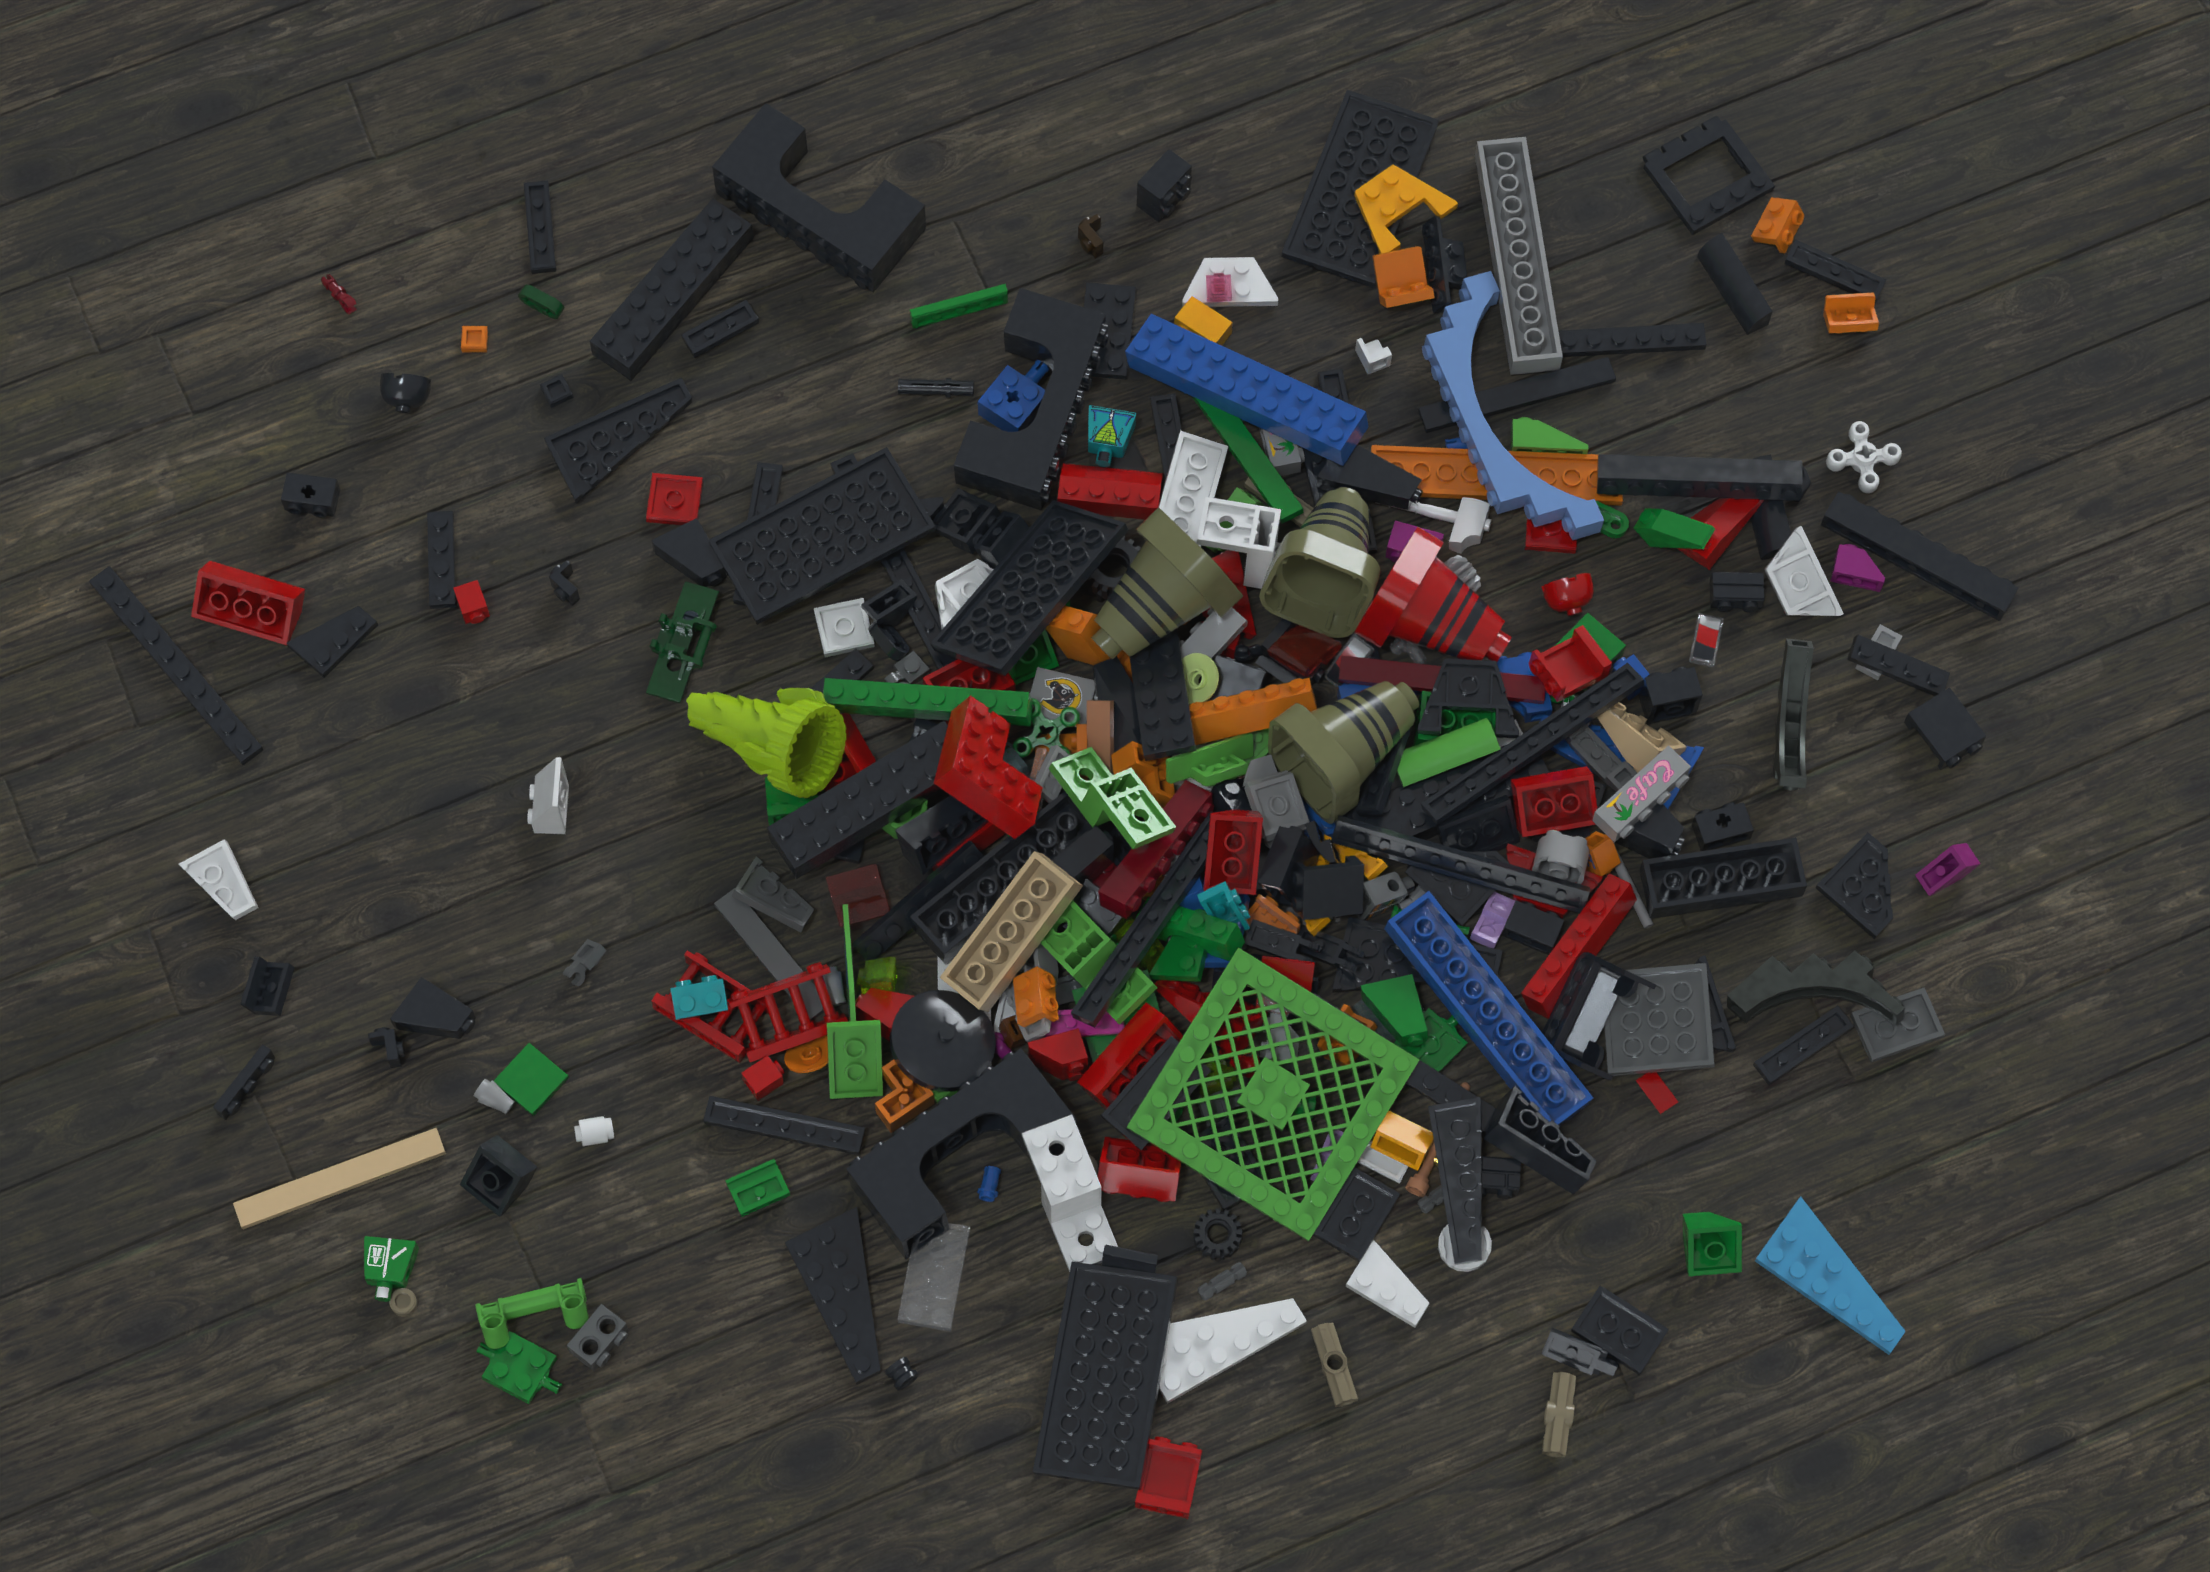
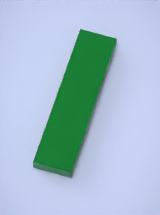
[910,284,1008,328]

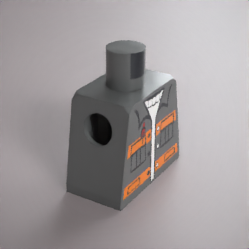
[1356,872,1415,921]

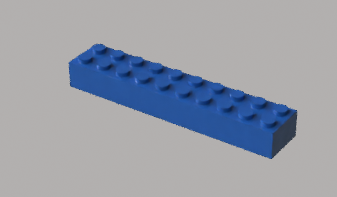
[1125,314,1368,466]
[1384,891,1593,1127]

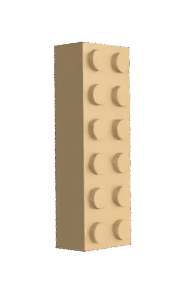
[940,851,1083,1012]

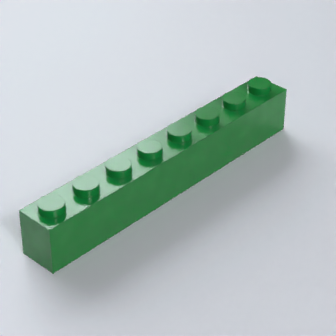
[823,678,1033,726]

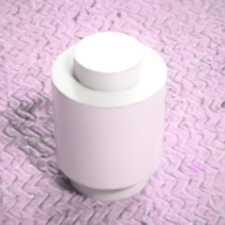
[574,1116,614,1146]

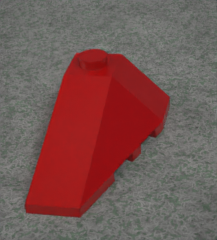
[1676,498,1764,570]
[1154,980,1268,1053]

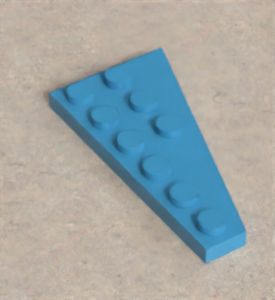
[1755,1196,1906,1355]

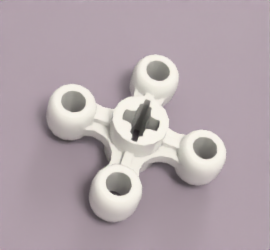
[1826,421,1902,494]

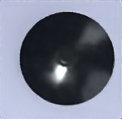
[890,990,996,1092]

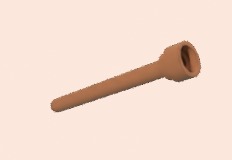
[1405,1082,1470,1197]

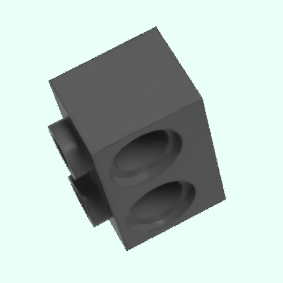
[567,1304,629,1371]

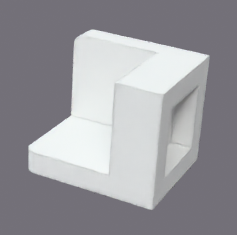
[1355,338,1392,374]

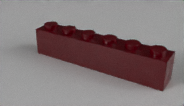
[1098,780,1214,919]

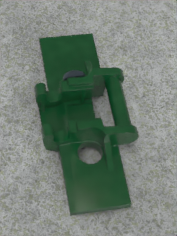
[646,581,719,703]

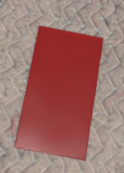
[1635,1072,1678,1114]

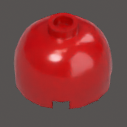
[1541,573,1594,616]

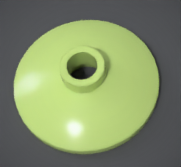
[1183,653,1219,704]

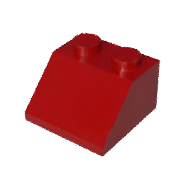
[1028,1028,1088,1081]

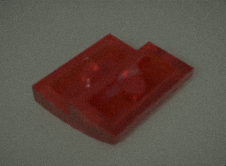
[1267,625,1342,677]
[826,864,890,927]

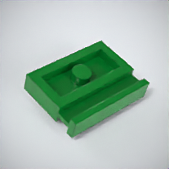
[725,1159,790,1217]

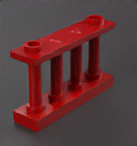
[651,950,769,1063]
[727,962,848,1063]

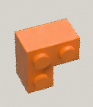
[1111,741,1175,809]
[875,1059,935,1133]

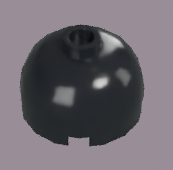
[380,373,431,413]

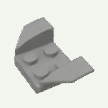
[1242,755,1309,848]

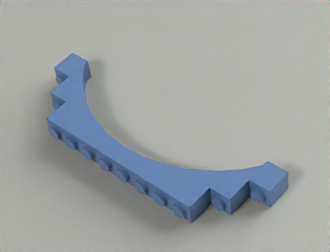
[1422,271,1604,540]

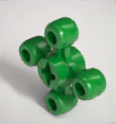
[1012,698,1081,758]

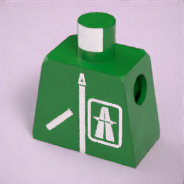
[364,1236,419,1302]

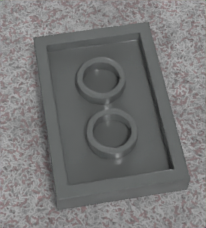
[1850,988,1945,1063]

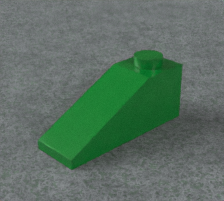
[1634,508,1715,549]

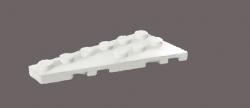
[1159,1298,1307,1404]

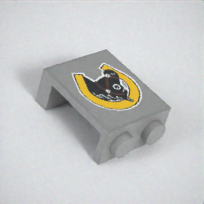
[1030,667,1098,727]

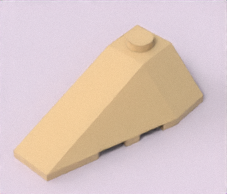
[1597,702,1687,773]

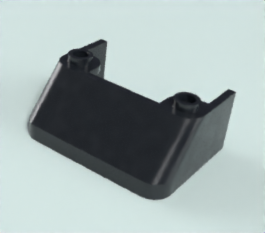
[1542,952,1656,1081]

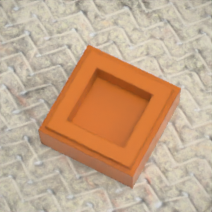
[461,326,488,352]

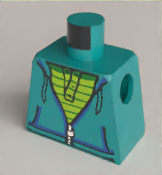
[1088,405,1136,467]

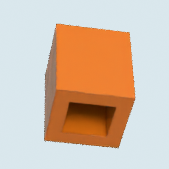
[1585,831,1621,876]

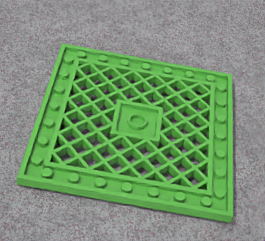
[1126,948,1419,1241]

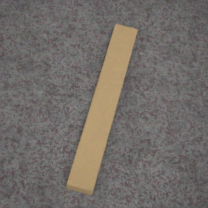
[233,1128,446,1229]

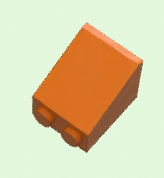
[1045,606,1110,665]

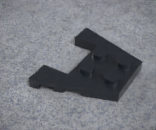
[1417,658,1519,738]

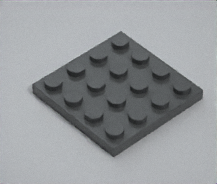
[1605,963,1715,1076]

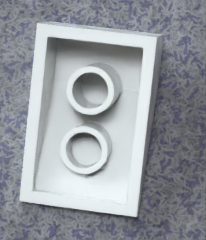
[528,757,569,834]

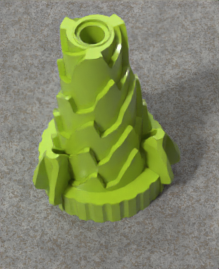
[686,688,846,798]

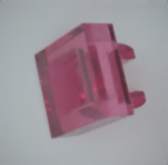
[1206,273,1232,302]

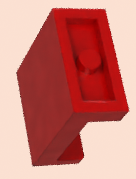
[1529,625,1612,702]
[1135,1437,1202,1519]

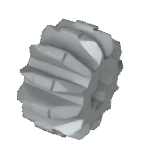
[1444,555,1481,592]

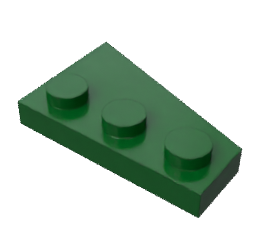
[1149,909,1208,982]

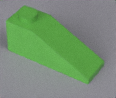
[1511,417,1588,454]

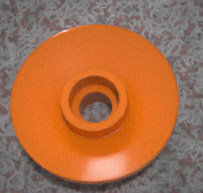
[784,1036,828,1073]

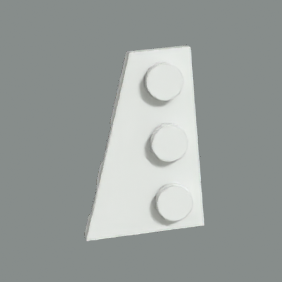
[179,839,258,920]
[1346,1240,1429,1328]

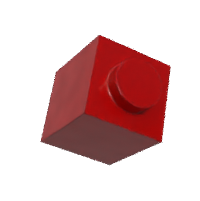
[453,580,490,624]
[741,1055,785,1101]

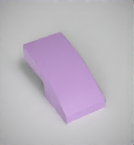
[1470,892,1515,948]

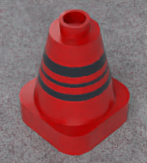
[1354,526,1512,662]

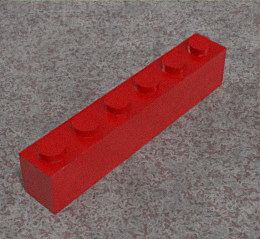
[1521,873,1637,1019]

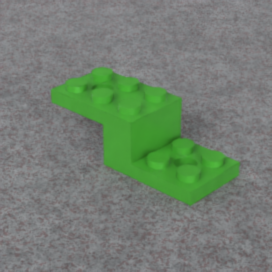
[1049,747,1176,849]
[1041,900,1158,1025]

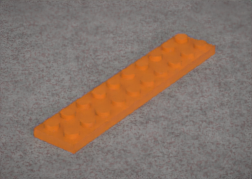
[1371,445,1623,506]

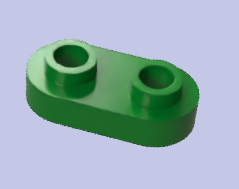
[1596,501,1629,538]

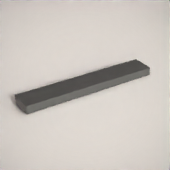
[714,888,824,1021]

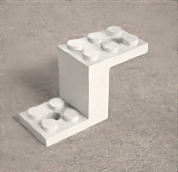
[1197,497,1281,589]
[1022,1115,1118,1272]

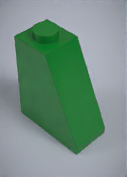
[1361,974,1428,1047]

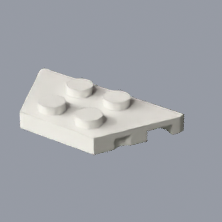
[1182,257,1278,307]
[1764,526,1844,616]
[935,559,994,629]

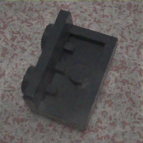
[241,957,295,1016]

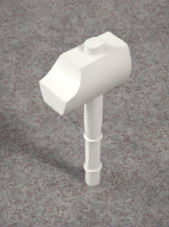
[1375,497,1491,553]

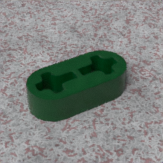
[518,284,565,319]

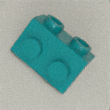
[1197,881,1251,930]
[670,975,728,1020]

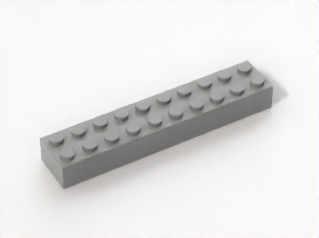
[1475,137,1563,375]

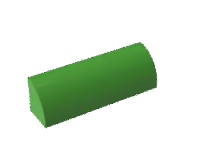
[1397,718,1501,787]

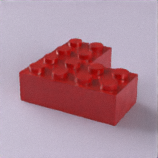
[934,696,1043,839]

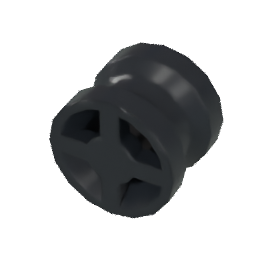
[885,1357,919,1391]

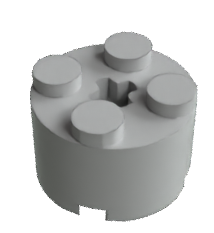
[1532,830,1590,884]

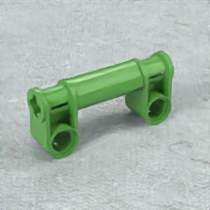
[475,1278,589,1349]

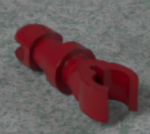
[321,274,357,314]

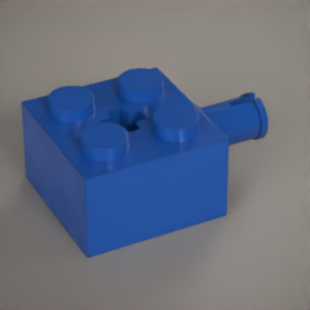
[978,360,1049,432]

